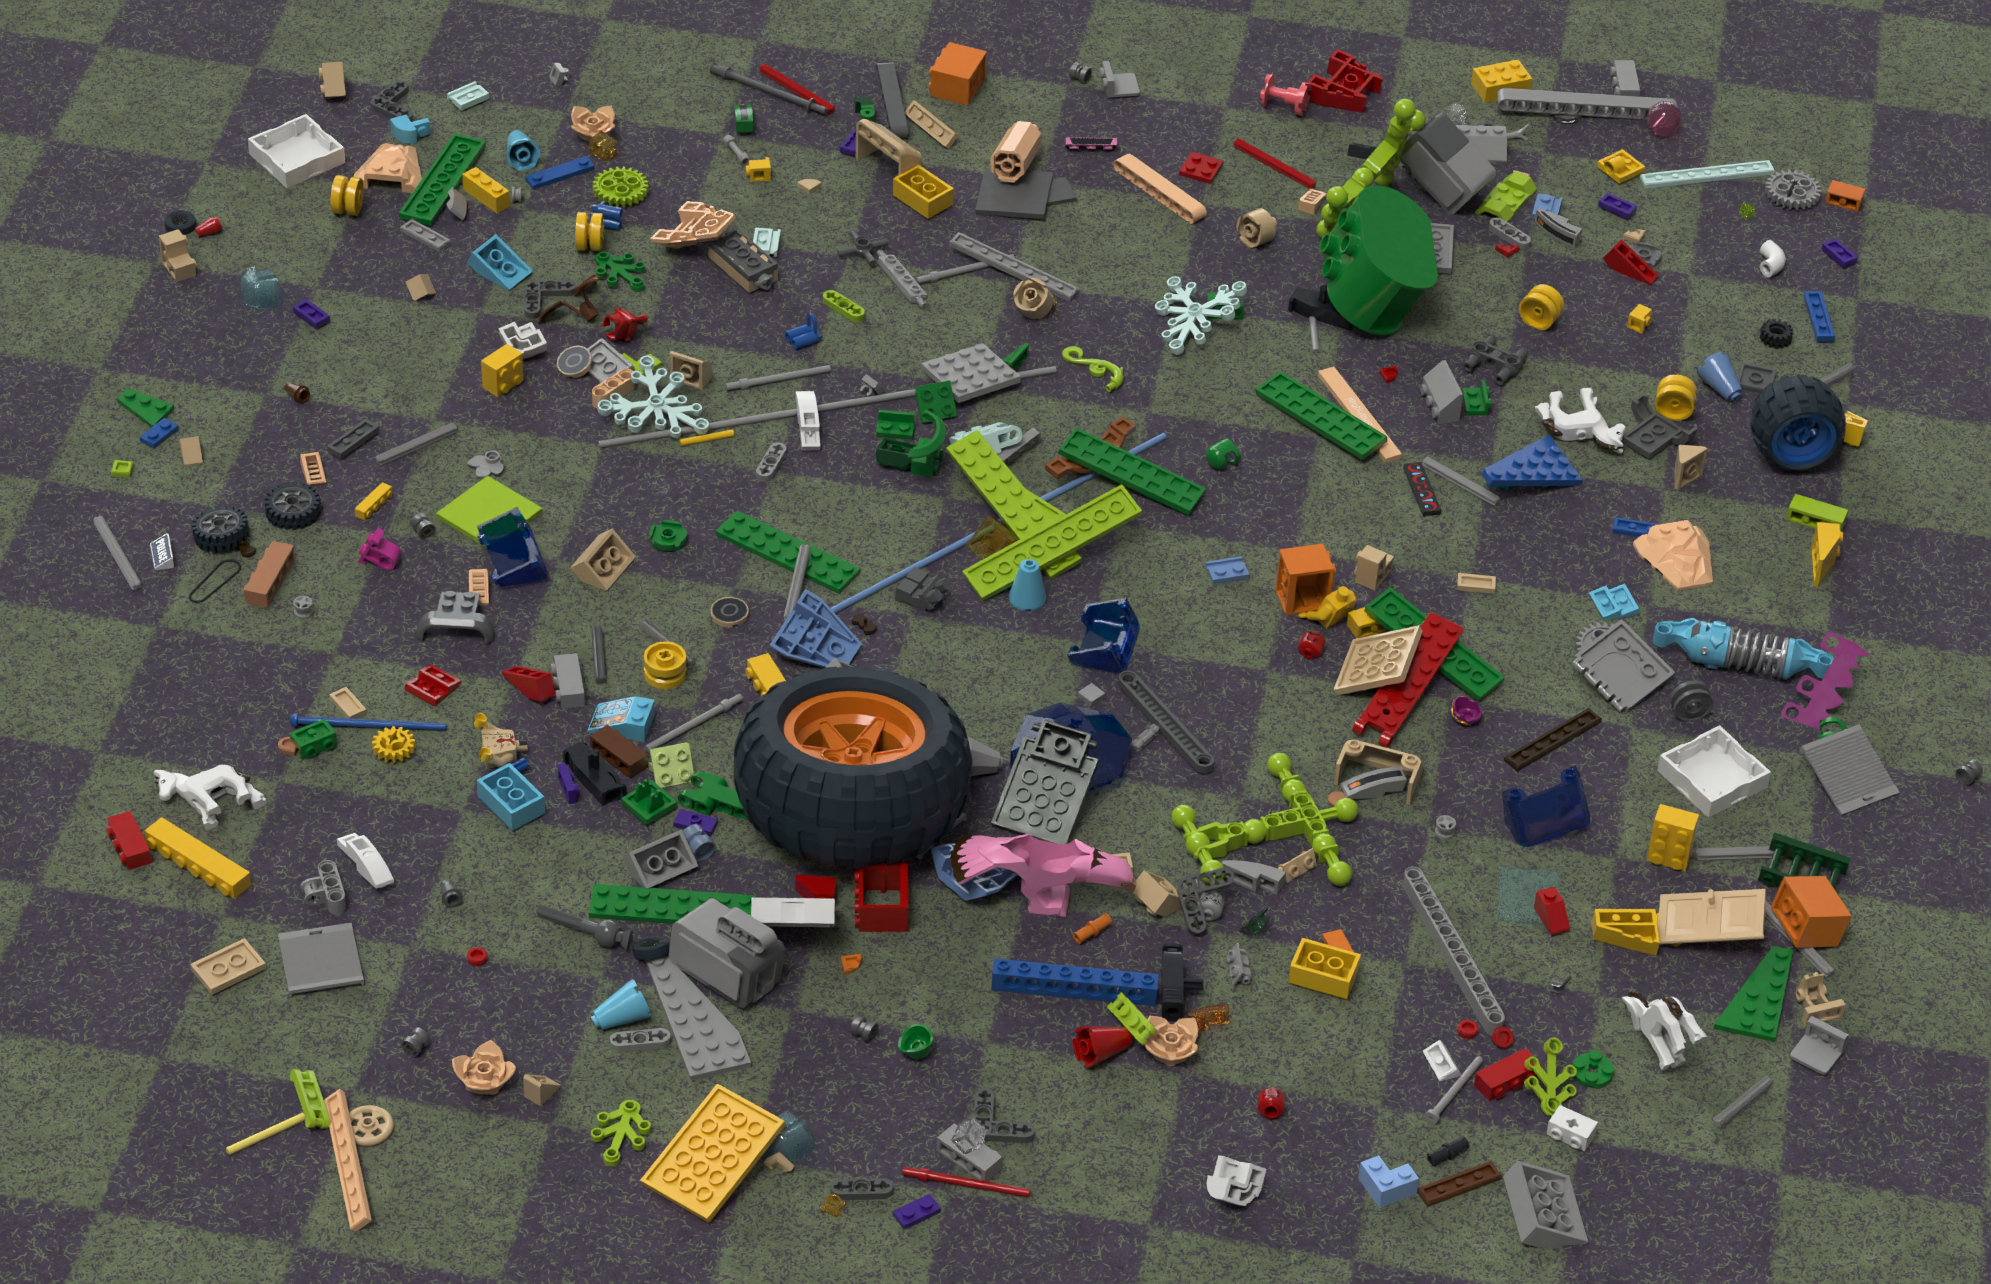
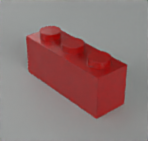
[105,811,152,871]
[1474,1048,1541,1102]

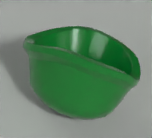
[898,1024,934,1060]

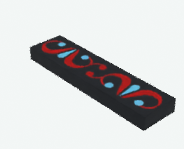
[1403,462,1441,517]

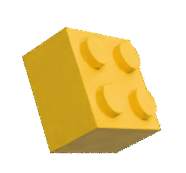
[481,344,524,397]

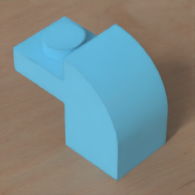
[390,115,431,143]

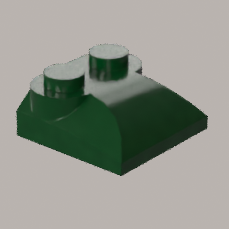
[875,438,917,470]

